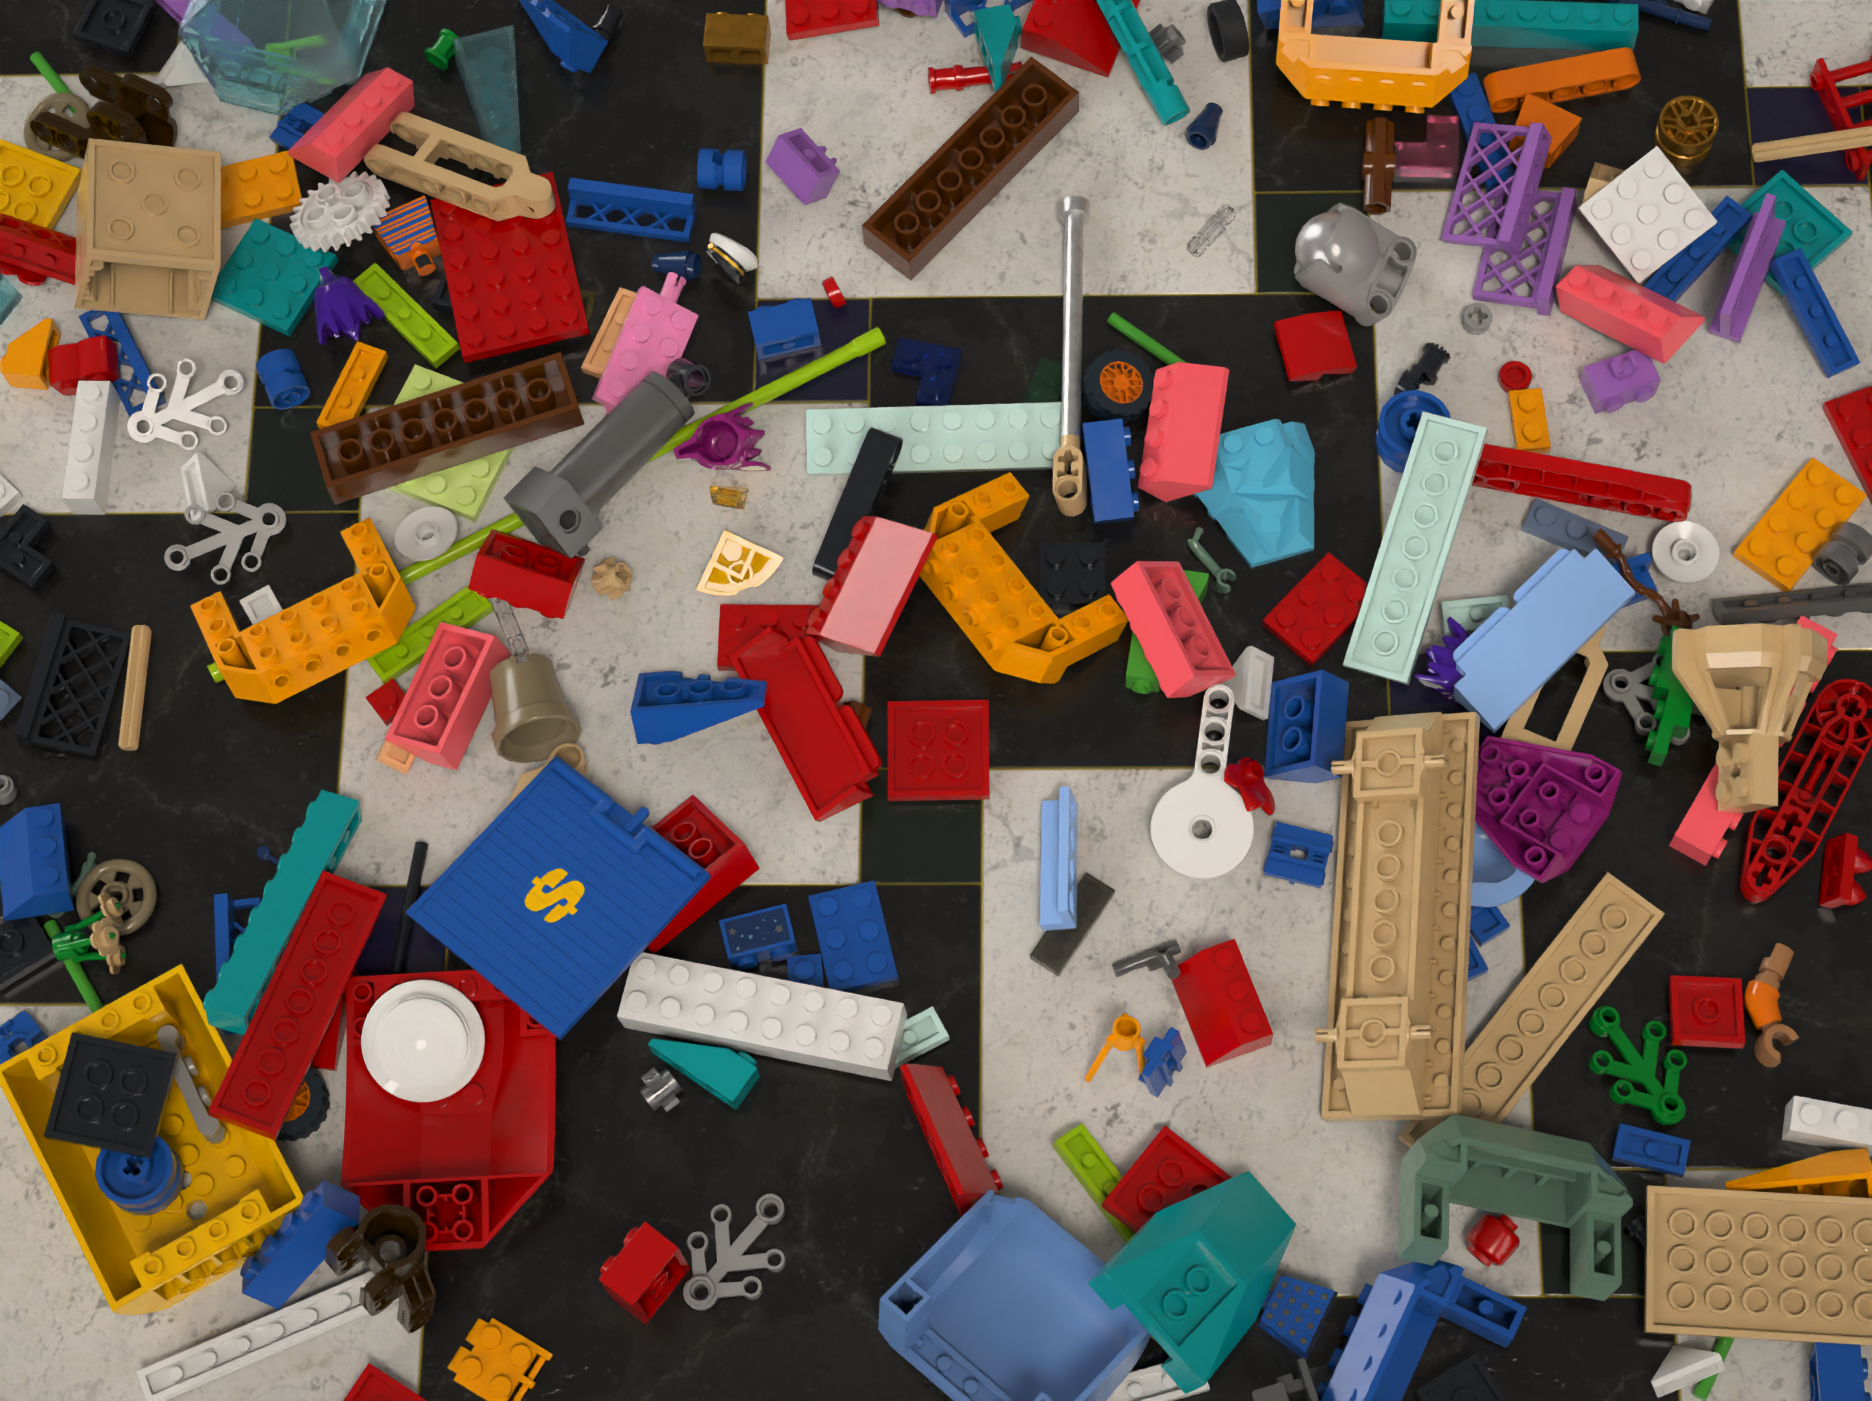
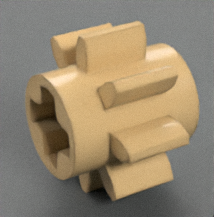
[591,557,632,600]

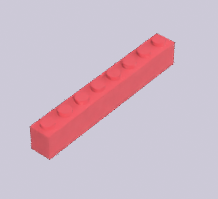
[1669,615,1838,866]

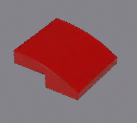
[1273,311,1357,382]

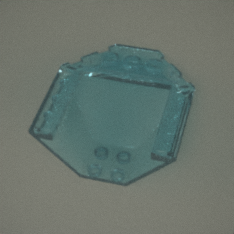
[178,0,387,116]

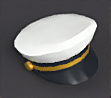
[704,233,758,285]

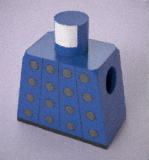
[1258,1275,1338,1360]

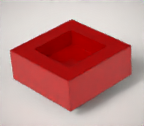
[365,678,405,726]

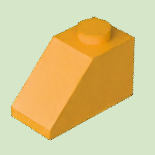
[0,318,61,390]

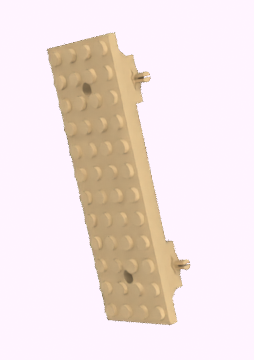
[1314,712,1480,1122]

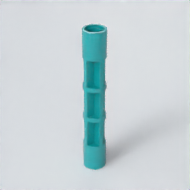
[1096,0,1191,126]

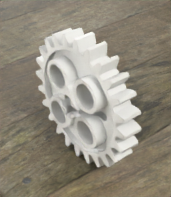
[290,171,390,252]

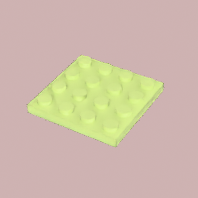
[388,365,515,522]

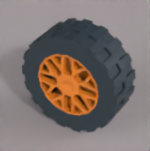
[1081,349,1154,425]
[277,1068,330,1142]

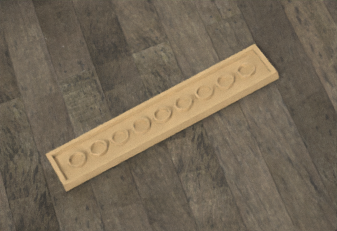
[1398,872,1665,1148]

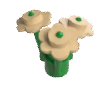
[52,892,126,974]

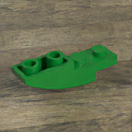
[1645,625,1693,767]

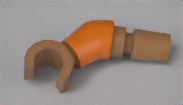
[1744,943,1799,1067]

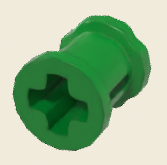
[424,28,464,70]

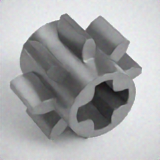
[1149,23,1186,63]
[639,1067,682,1112]

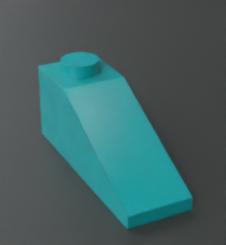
[973,4,1022,92]
[648,1039,760,1110]

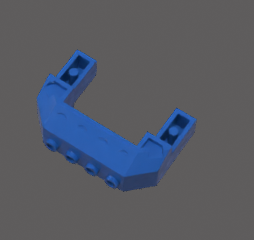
[1316,1260,1527,1401]

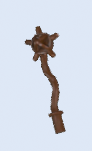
[1591,528,1700,636]

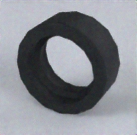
[1207,0,1249,62]

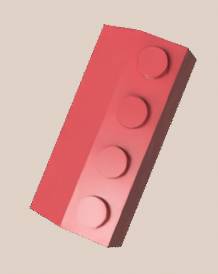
[288,67,415,183]
[1555,265,1705,364]
[1138,362,1229,502]
[1110,561,1236,698]
[384,622,511,771]

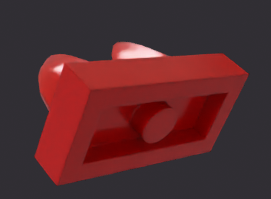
[1819,833,1872,909]

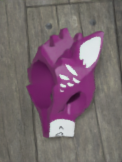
[674,402,771,471]

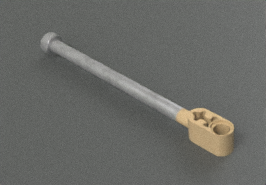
[1053,196,1091,516]

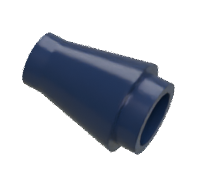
[1187,102,1223,150]
[652,250,702,282]

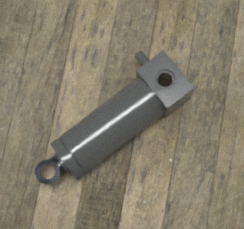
[504,358,711,559]

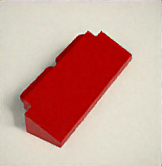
[729,626,881,822]

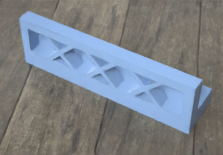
[1040,786,1078,931]

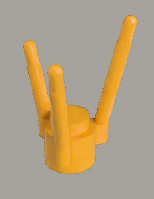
[1085,1013,1146,1082]

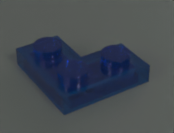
[892,337,962,406]

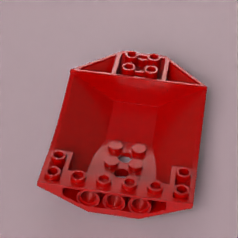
[340,970,556,1252]

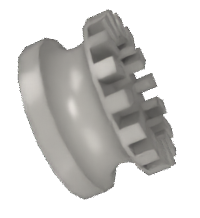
[1461,303,1493,335]

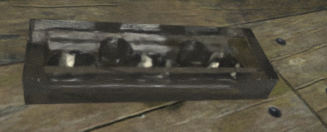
[1030,872,1115,977]

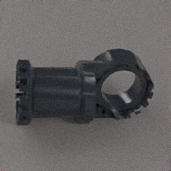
[1393,343,1451,396]

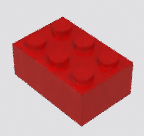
[599,1222,690,1325]

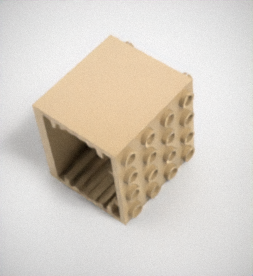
[75,138,221,320]

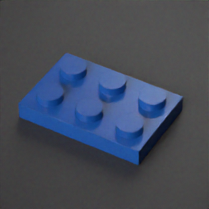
[808,880,898,992]

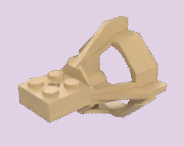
[1672,623,1827,813]

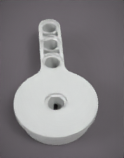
[1151,684,1254,880]

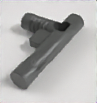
[1112,940,1181,979]

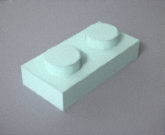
[1440,595,1510,637]
[895,1006,950,1068]

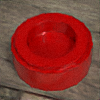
[821,276,847,309]
[1498,361,1532,393]

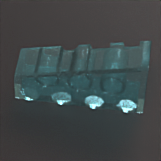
[453,25,521,154]

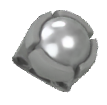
[1294,203,1417,327]

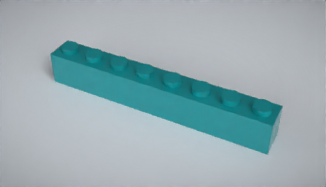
[1381,0,1639,51]
[203,790,362,1036]

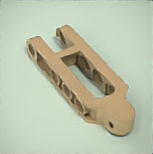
[364,111,556,221]
[1501,624,1608,751]

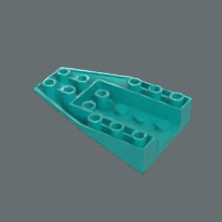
[1087,1171,1296,1394]

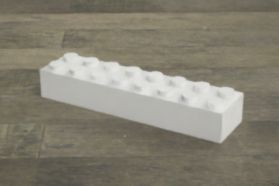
[617,952,908,1081]

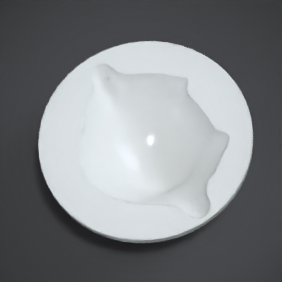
[361,980,485,1102]

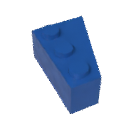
[1257,0,1364,29]
[1081,419,1139,525]

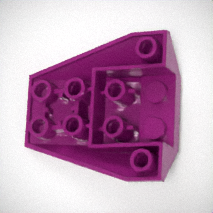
[1475,736,1622,883]

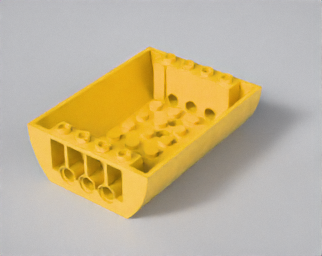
[0,964,304,1315]

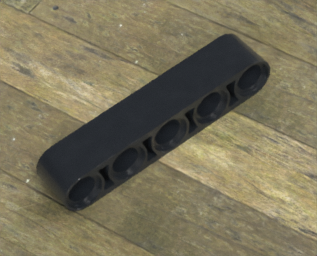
[812,427,903,581]

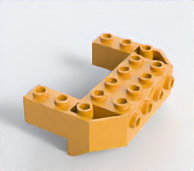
[1276,0,1475,113]
[919,472,1128,684]
[190,517,416,704]

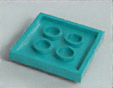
[1727,170,1853,296]
[211,218,338,337]

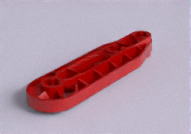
[1472,444,1692,522]
[1740,679,1872,903]

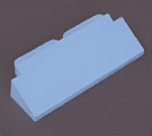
[1453,548,1635,733]

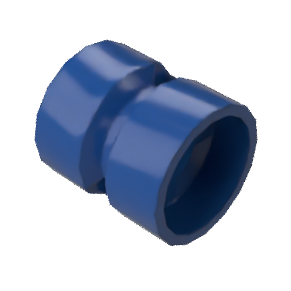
[697,148,747,192]
[256,349,311,410]

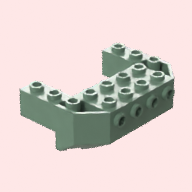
[1398,1114,1633,1301]

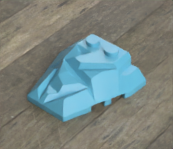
[1193,419,1315,568]

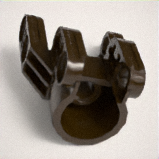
[30,64,177,159]
[325,1204,436,1334]

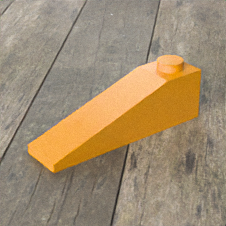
[1725,1148,1872,1198]

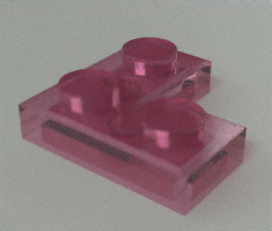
[1394,115,1459,178]

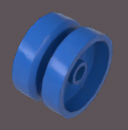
[1375,390,1450,473]
[95,1135,184,1215]

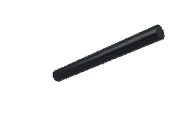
[389,841,429,974]

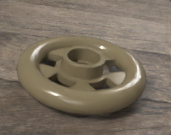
[23,92,91,162]
[76,859,157,936]

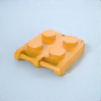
[447,1318,553,1401]

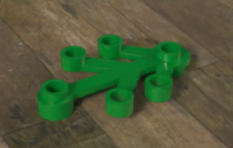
[1588,1006,1687,1125]

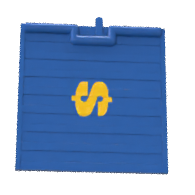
[406,756,711,1040]

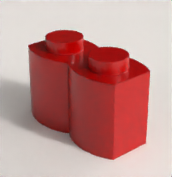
[47,336,119,396]

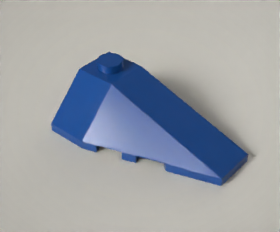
[519,0,608,73]
[630,671,768,745]

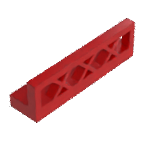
[0,213,76,285]

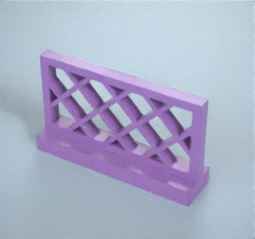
[1441,122,1552,255]
[1473,187,1577,316]
[1709,193,1786,343]

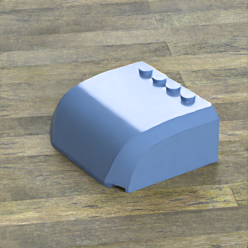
[878,1190,1151,1401]

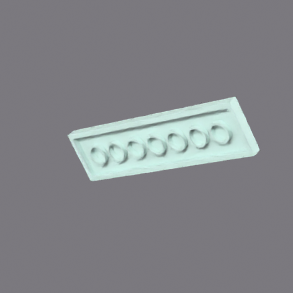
[806,402,1062,476]
[1343,412,1489,685]

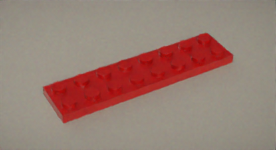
[208,870,387,1141]

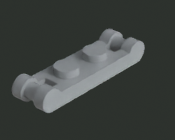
[157,1025,227,1144]

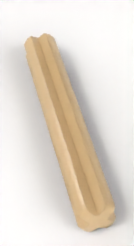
[1752,126,1872,162]
[118,625,152,751]

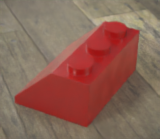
[468,529,586,619]
[1171,938,1273,1068]

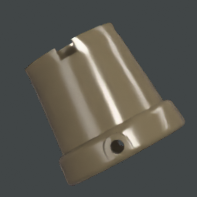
[489,654,582,763]

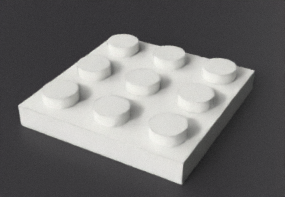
[1578,146,1718,284]

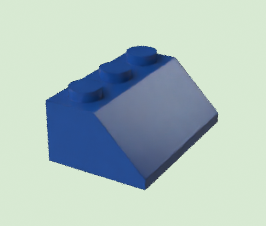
[1264,670,1349,783]
[0,803,74,921]

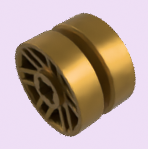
[1654,96,1719,167]

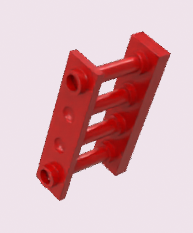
[1810,55,1872,181]

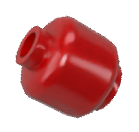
[1466,1214,1520,1268]

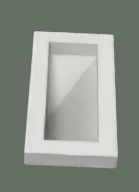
[153,34,208,88]
[180,452,236,525]
[1220,646,1274,720]
[1651,1345,1726,1398]

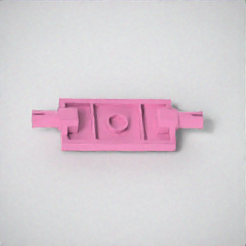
[592,272,699,415]

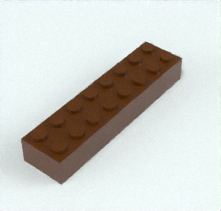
[862,56,1079,280]
[310,352,584,505]

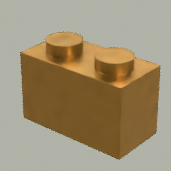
[703,12,771,64]

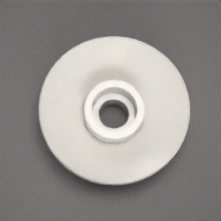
[394,506,458,561]
[1652,521,1720,584]

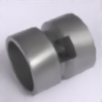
[1813,522,1872,585]

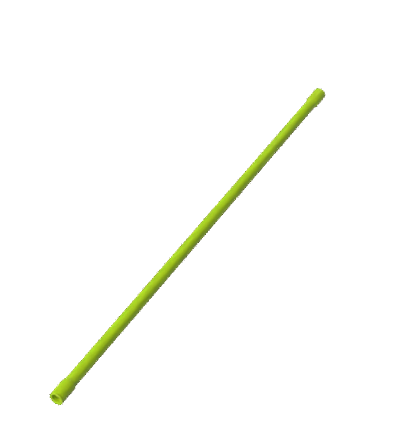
[207,327,886,684]

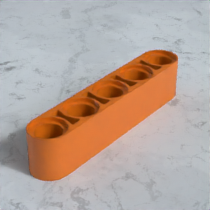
[1483,47,1641,113]

